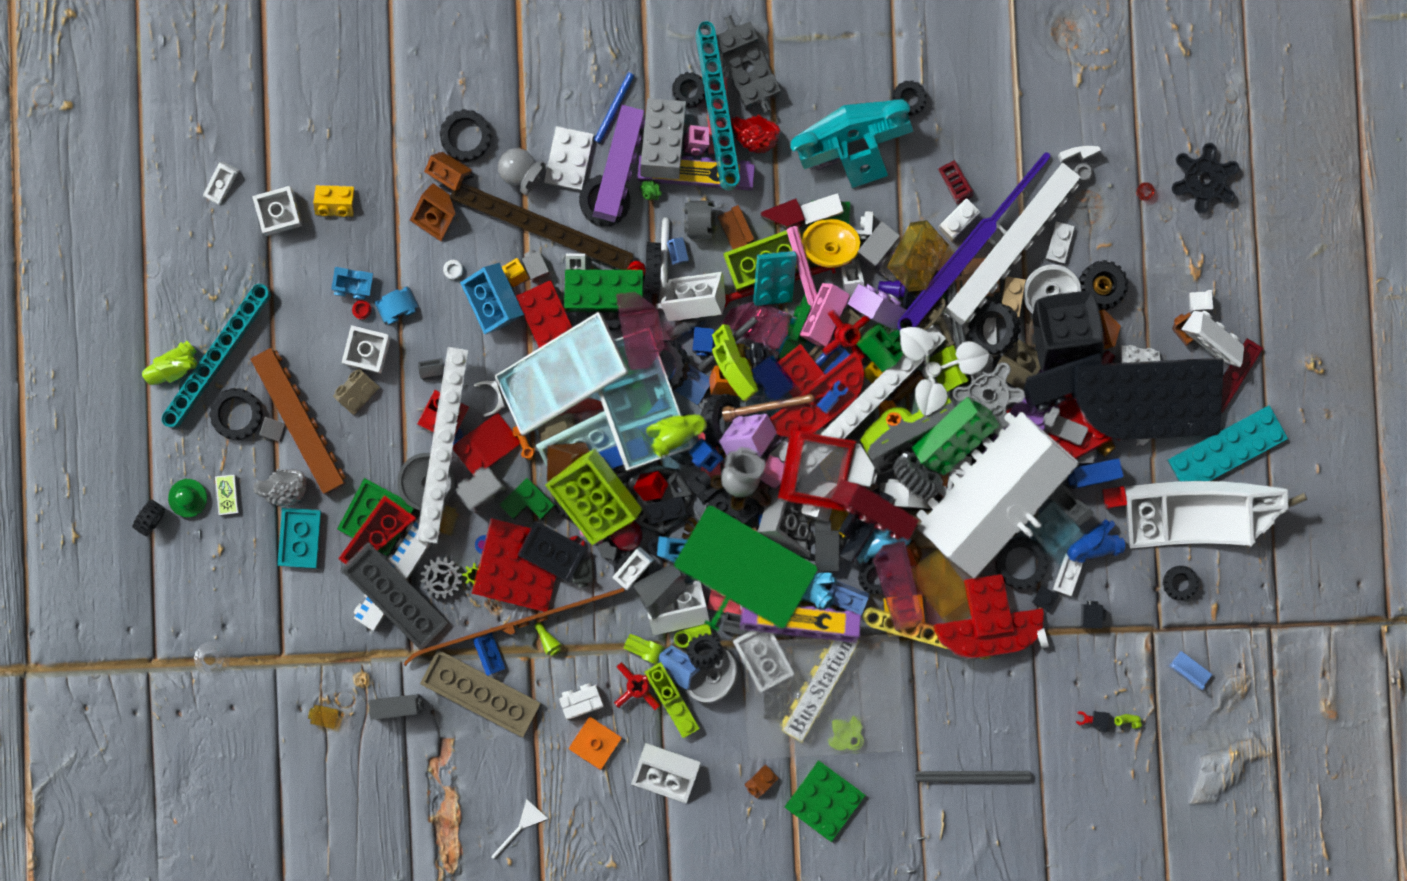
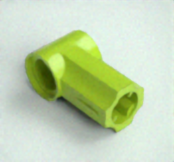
[674,624,712,648]
[623,634,665,664]

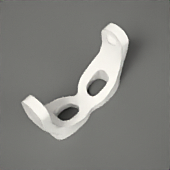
[474,380,506,417]

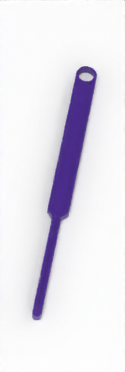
[897,152,1050,331]

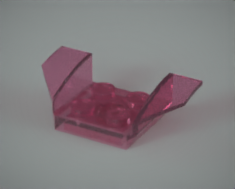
[616,292,665,371]
[721,302,793,351]

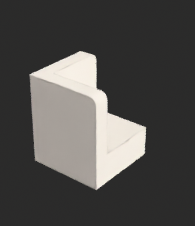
[1189,290,1213,313]

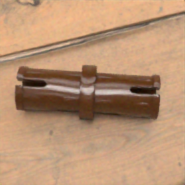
[889,370,926,404]

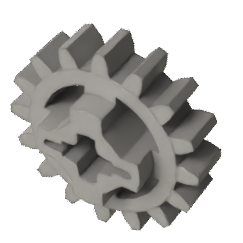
[420,557,463,599]

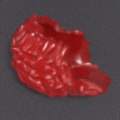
[730,114,780,153]

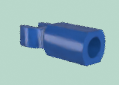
[817,380,848,414]

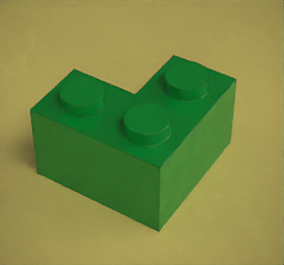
[857,324,904,372]
[500,478,555,520]

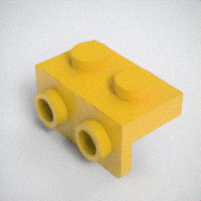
[313,185,355,217]

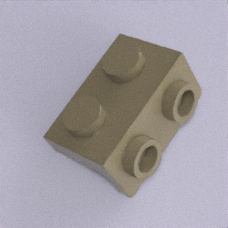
[333,368,380,415]

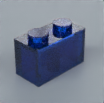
[752,355,796,401]

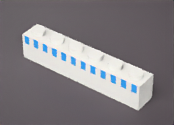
[354,520,432,631]

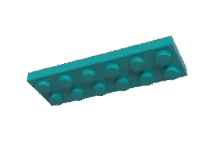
[1167,405,1288,482]

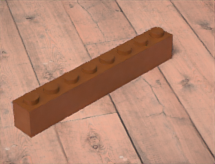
[250,348,346,495]

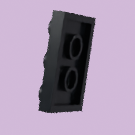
[517,521,586,582]

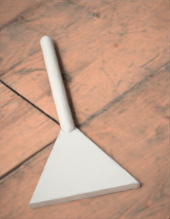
[492,799,548,858]

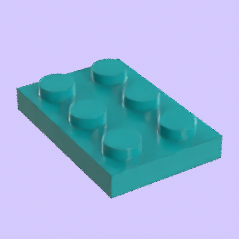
[753,251,797,306]
[277,508,321,568]

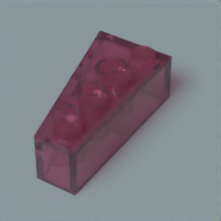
[873,541,923,631]

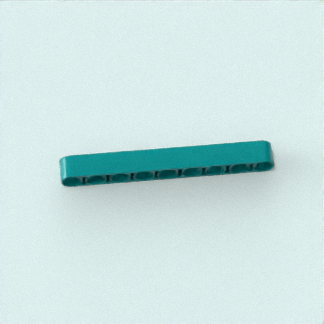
[695,21,740,191]
[161,284,271,429]

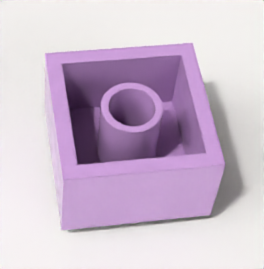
[848,284,906,330]
[719,414,777,457]

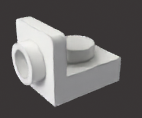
[856,211,873,240]

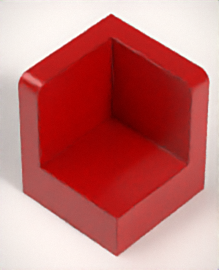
[634,471,668,501]
[1102,486,1127,509]

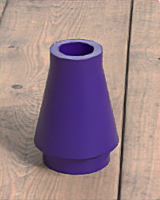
[878,280,906,299]

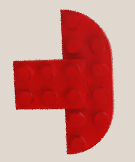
[769,344,864,437]
[933,574,1044,659]

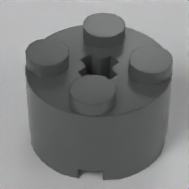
[684,201,716,239]

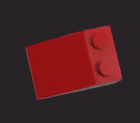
[452,413,520,477]

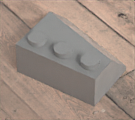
[758,483,812,557]

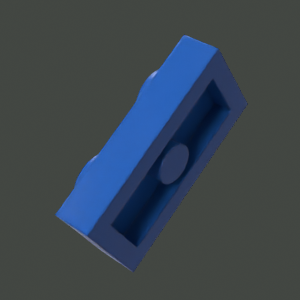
[473,633,506,676]

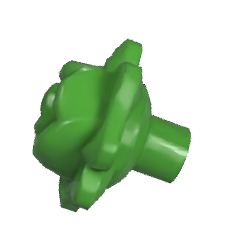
[640,180,662,200]

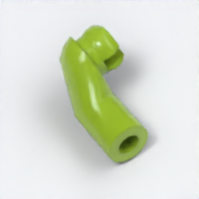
[1114,714,1142,729]

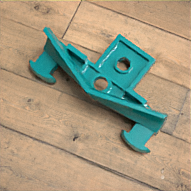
[790,99,914,188]

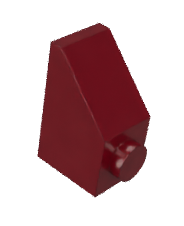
[760,198,805,229]

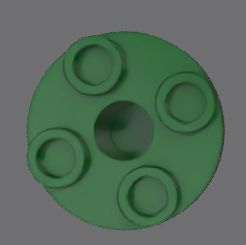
[168,479,207,517]

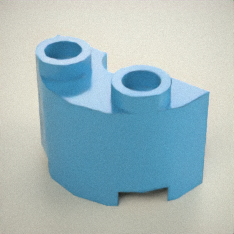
[331,267,373,300]
[375,287,419,325]

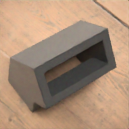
[418,358,444,379]
[597,541,617,560]
[722,612,747,635]

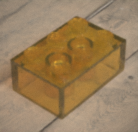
[887,220,949,291]
[906,549,968,619]

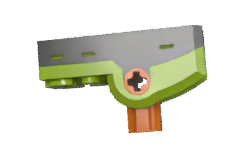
[860,396,955,475]

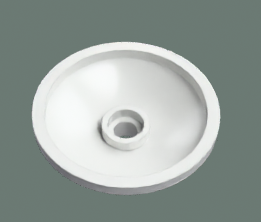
[1023,264,1081,314]

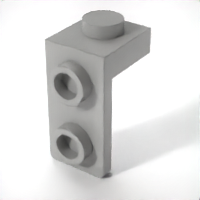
[1043,407,1088,446]

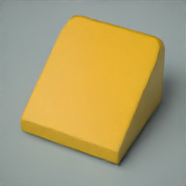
[502,258,529,287]
[864,361,886,383]

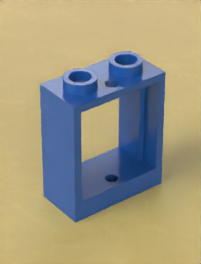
[1067,458,1123,489]

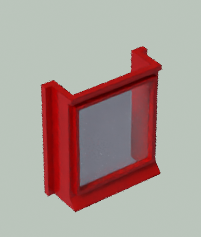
[778,429,856,511]

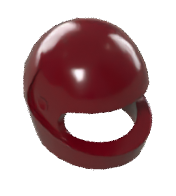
[608,521,643,551]

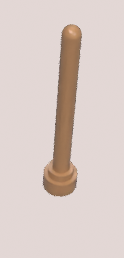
[722,395,814,422]

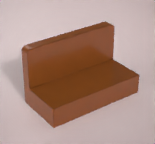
[424,152,472,191]
[718,205,754,250]

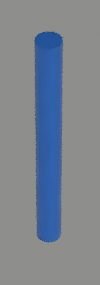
[594,72,635,143]

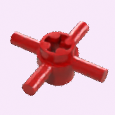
[822,310,871,360]
[614,662,660,710]

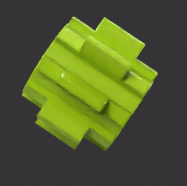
[462,563,478,586]

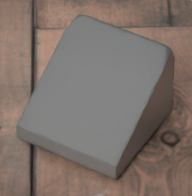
[259,417,285,442]

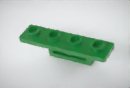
[779,290,819,359]

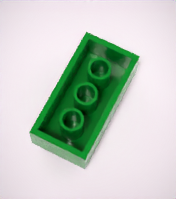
[564,270,643,312]
[912,396,999,476]

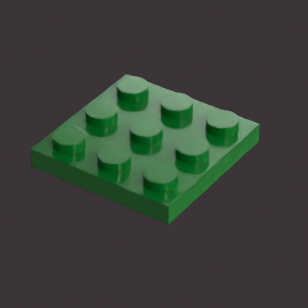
[337,478,414,557]
[784,760,865,842]

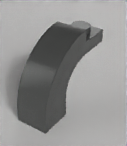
[1048,482,1094,526]

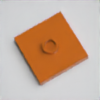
[568,716,622,770]

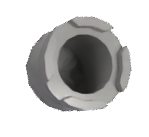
[498,148,547,196]
[721,447,765,497]

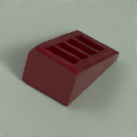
[938,160,973,205]

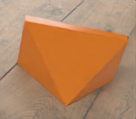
[1099,310,1121,350]

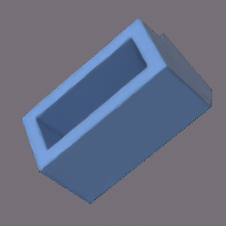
[667,237,689,265]

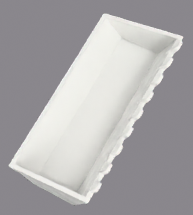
[917,412,1078,578]

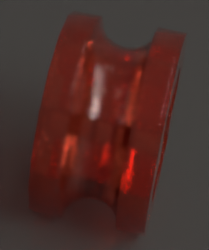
[1136,182,1155,201]

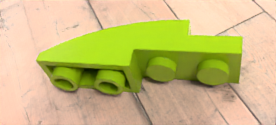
[712,324,758,401]
[644,662,700,738]

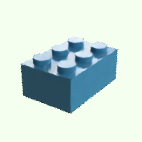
[460,263,524,335]

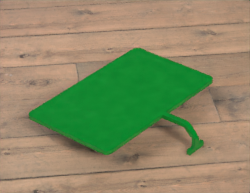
[674,506,817,631]

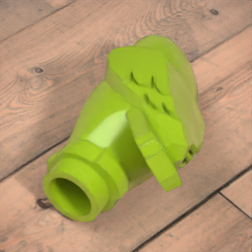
[142,340,197,385]
[646,415,707,458]

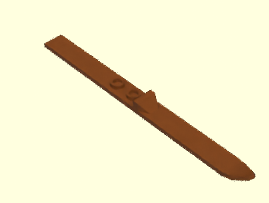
[404,588,625,666]

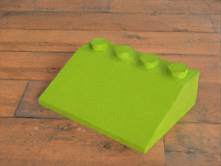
[545,449,642,545]

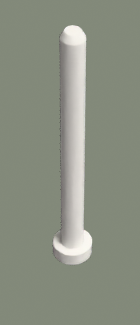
[656,218,670,310]

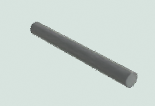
[697,316,759,372]

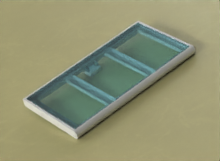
[495,312,629,436]
[583,328,692,471]

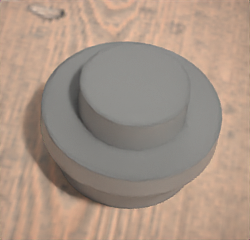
[1074,164,1093,183]

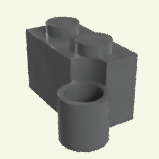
[815,520,843,571]

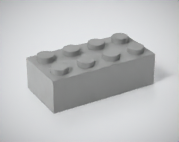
[641,98,686,179]
[456,467,507,513]

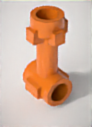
[512,426,536,460]

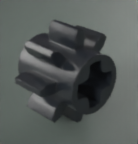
[745,343,769,364]

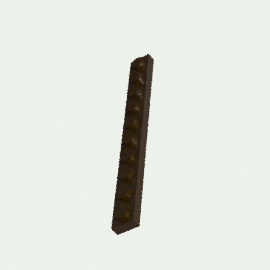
[450,182,634,270]

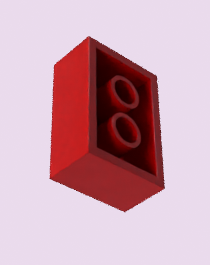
[516,280,572,348]

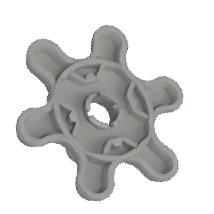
[953,362,1025,428]

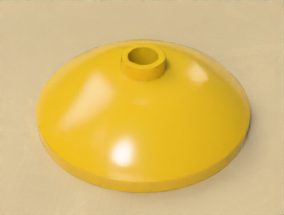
[802,219,860,268]

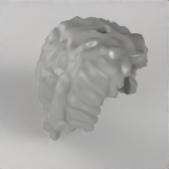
[253,469,307,507]

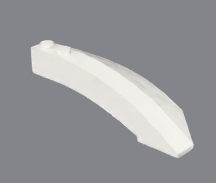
[1124,481,1288,549]

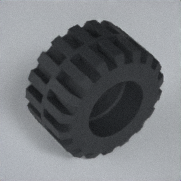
[1079,260,1129,310]

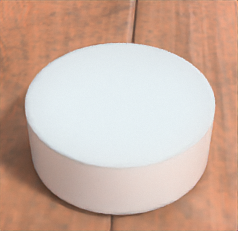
[443,260,463,280]
[1037,628,1049,649]

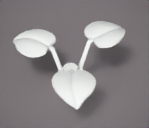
[900,327,989,416]

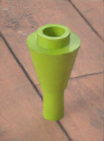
[534,622,562,656]

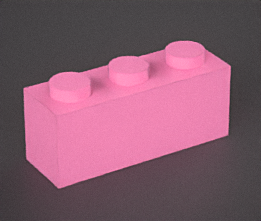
[799,283,850,347]

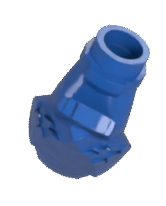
[1067,519,1125,563]

